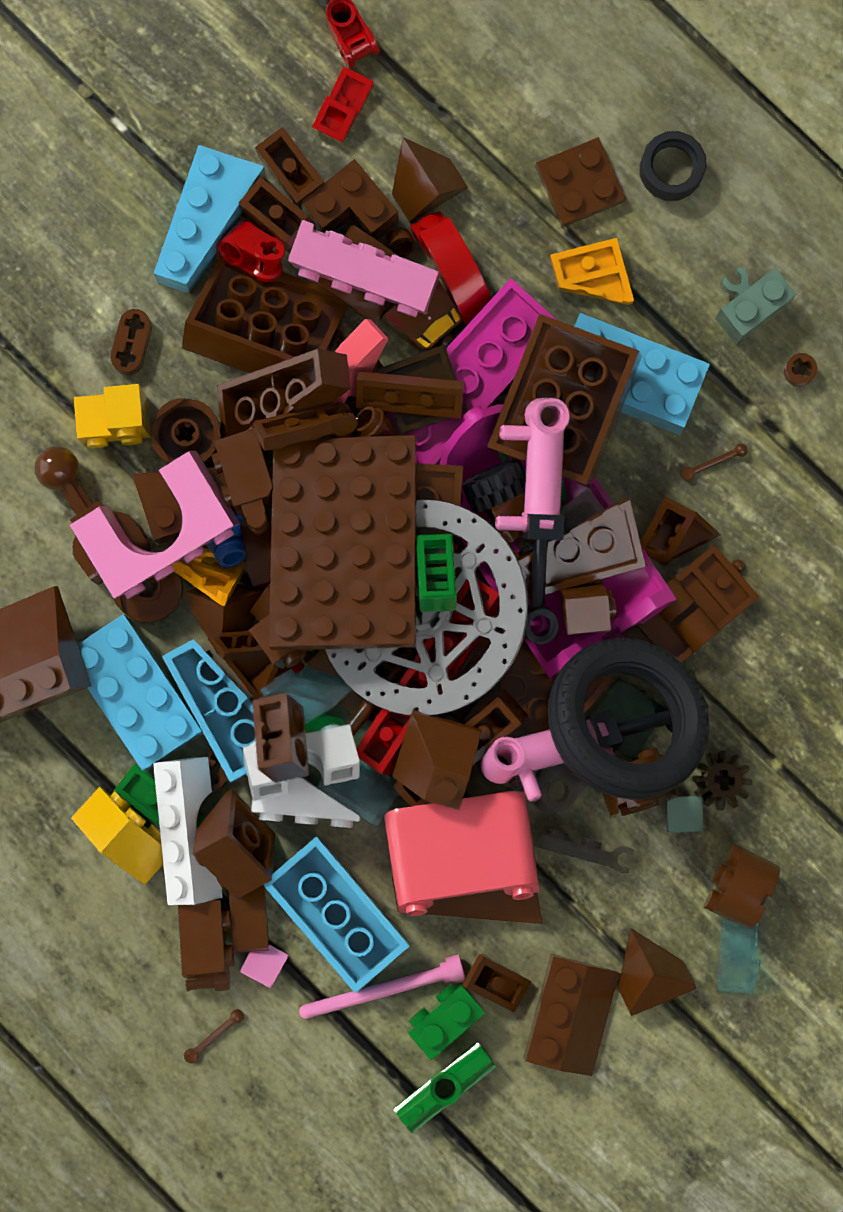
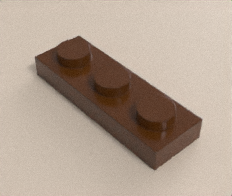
[356,371,464,419]

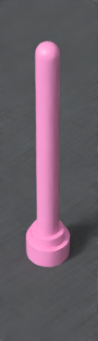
[299,954,466,1019]

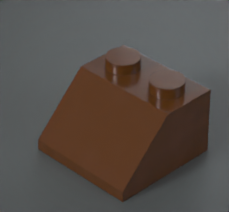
[193,789,275,899]

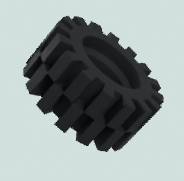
[462,459,526,512]

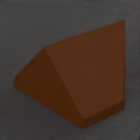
[392,137,468,223]
[640,496,721,566]
[183,584,266,655]
[208,631,279,700]
[618,928,697,1016]

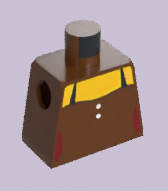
[384,279,463,353]

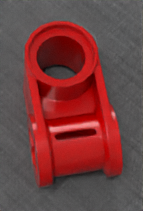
[326,0,380,69]
[217,220,285,282]

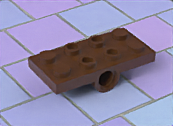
[622,544,759,663]

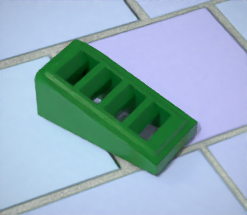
[416,534,457,612]

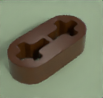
[111,309,152,375]

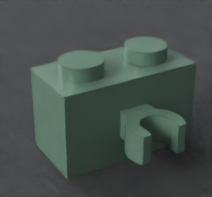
[715,266,797,345]

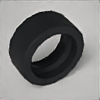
[639,131,706,201]

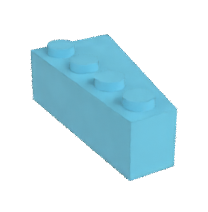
[153,145,267,294]
[162,639,255,783]

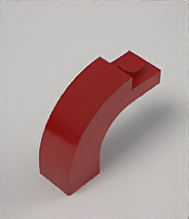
[410,211,492,327]

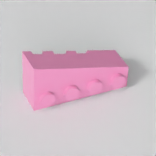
[288,220,440,318]

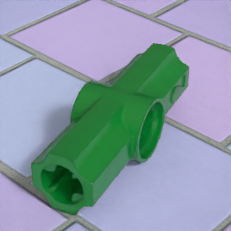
[393,1041,497,1134]

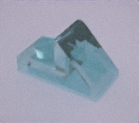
[717,919,761,994]

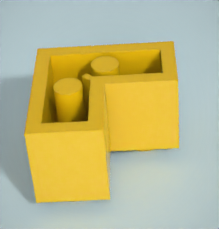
[74,384,151,448]
[71,787,163,885]

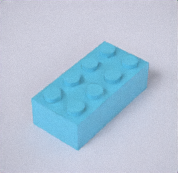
[574,313,710,435]
[78,614,204,772]
[263,836,410,993]

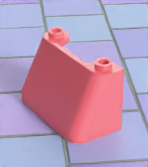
[384,791,540,916]

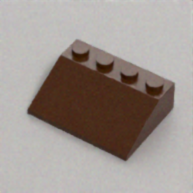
[182,256,348,373]
[487,314,642,488]
[0,586,92,723]

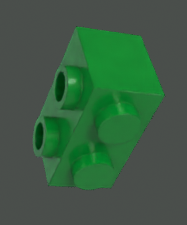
[407,983,485,1060]

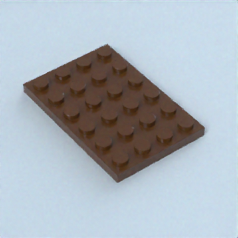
[269,435,417,650]

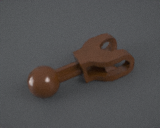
[34,446,151,585]

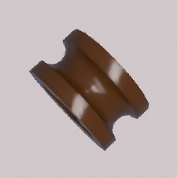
[784,353,817,387]

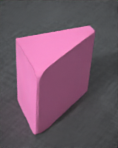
[240,944,289,988]

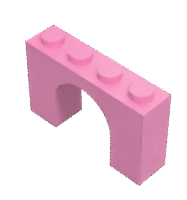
[70,451,240,599]

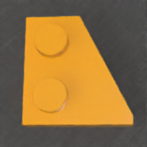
[550,238,634,305]
[172,547,246,606]

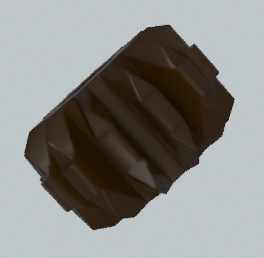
[691,750,752,810]

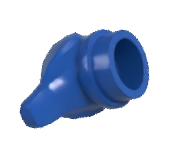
[205,511,246,567]

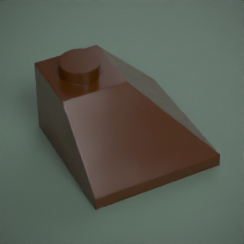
[392,710,482,810]

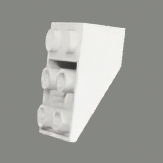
[251,777,361,828]

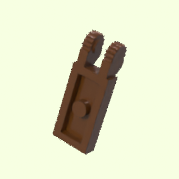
[253,401,359,451]

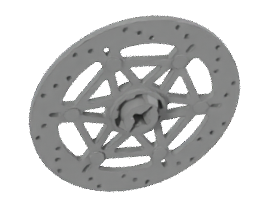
[325,500,528,715]

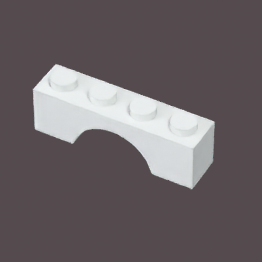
[153,757,223,905]

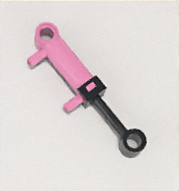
[495,398,569,644]
[480,699,708,801]

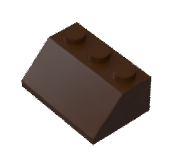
[523,953,619,1076]

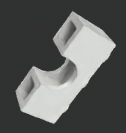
[243,724,360,801]

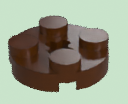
[114,572,183,623]

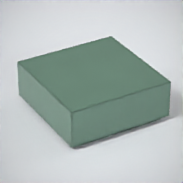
[666,796,703,832]

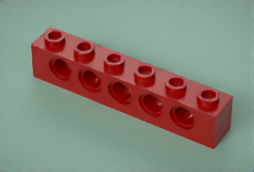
[356,579,500,775]

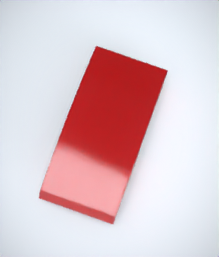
[312,66,375,143]

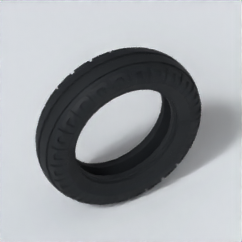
[548,638,709,800]

